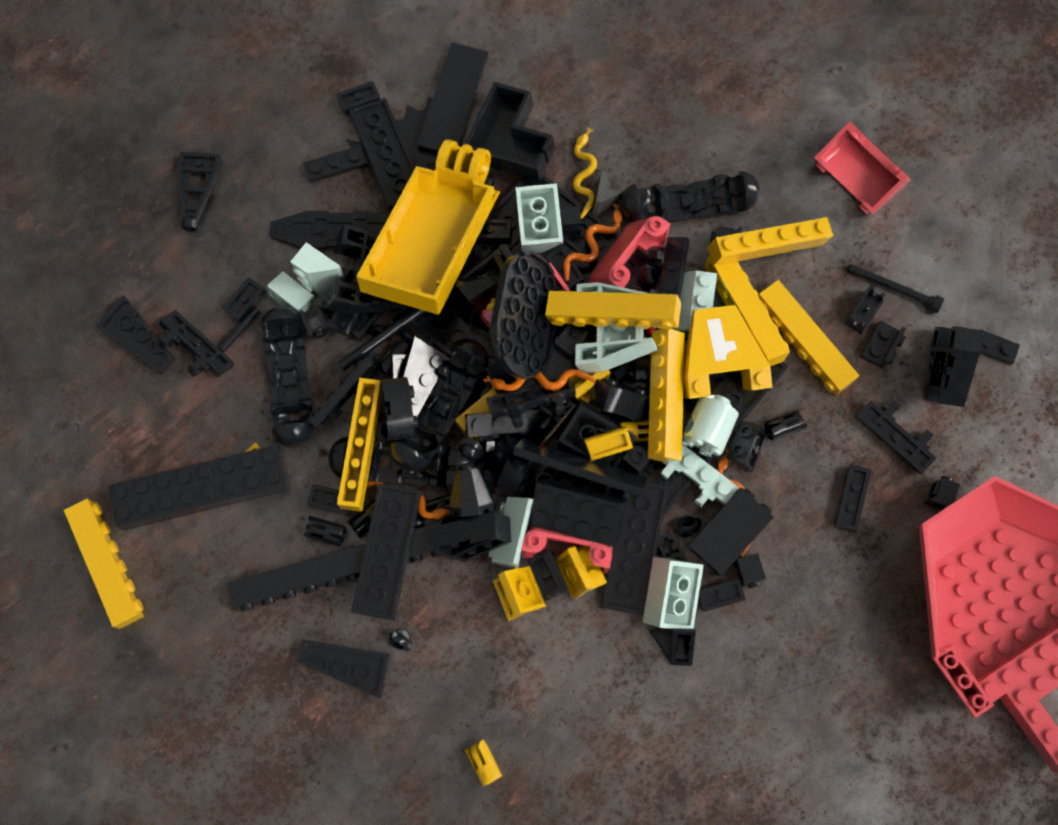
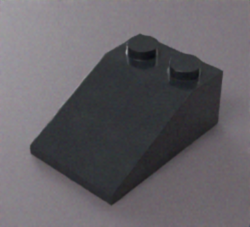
[557,398,636,467]

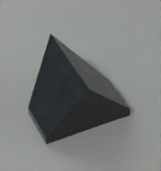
[648,628,696,666]

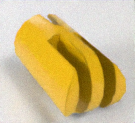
[620,420,649,443]
[464,739,502,786]

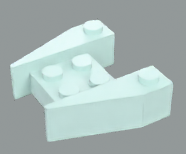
[575,282,657,373]

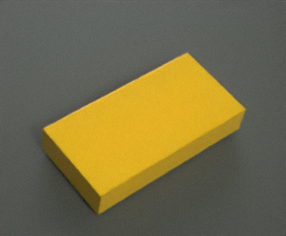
[585,426,633,461]

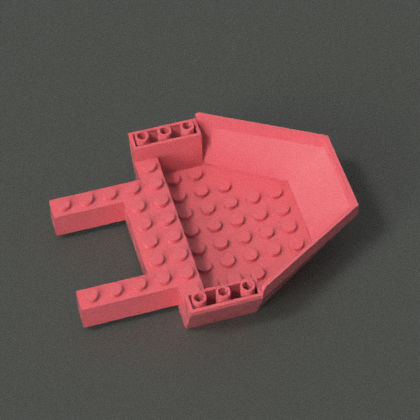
[919,476,1058,773]

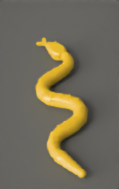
[572,127,597,219]

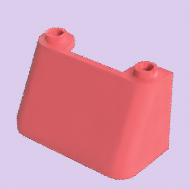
[814,121,911,214]
[590,216,670,288]
[521,525,613,575]

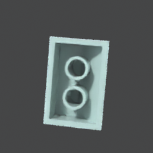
[516,183,563,253]
[290,242,347,295]
[671,270,717,338]
[489,497,533,569]
[643,557,704,629]

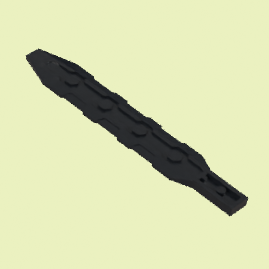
[269,211,512,248]

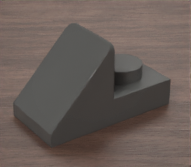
[592,171,622,215]

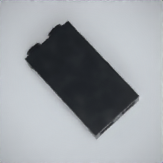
[687,488,774,576]

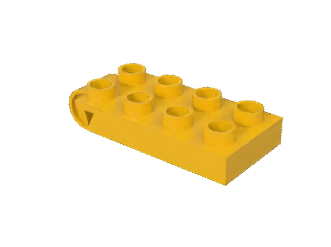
[356,139,500,315]

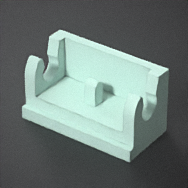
[267,271,314,315]

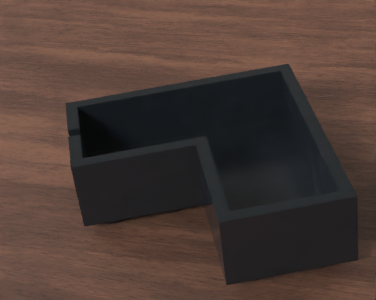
[464,82,555,182]

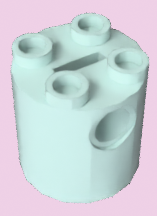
[682,395,739,457]

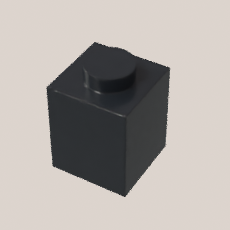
[734,553,766,589]

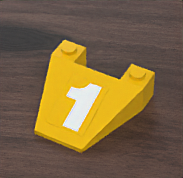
[683,305,772,399]

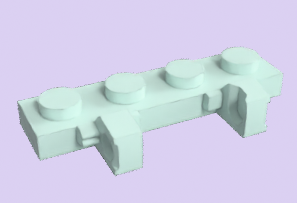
[660,444,739,507]

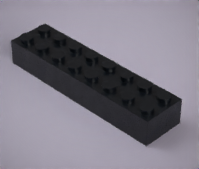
[108,444,291,531]

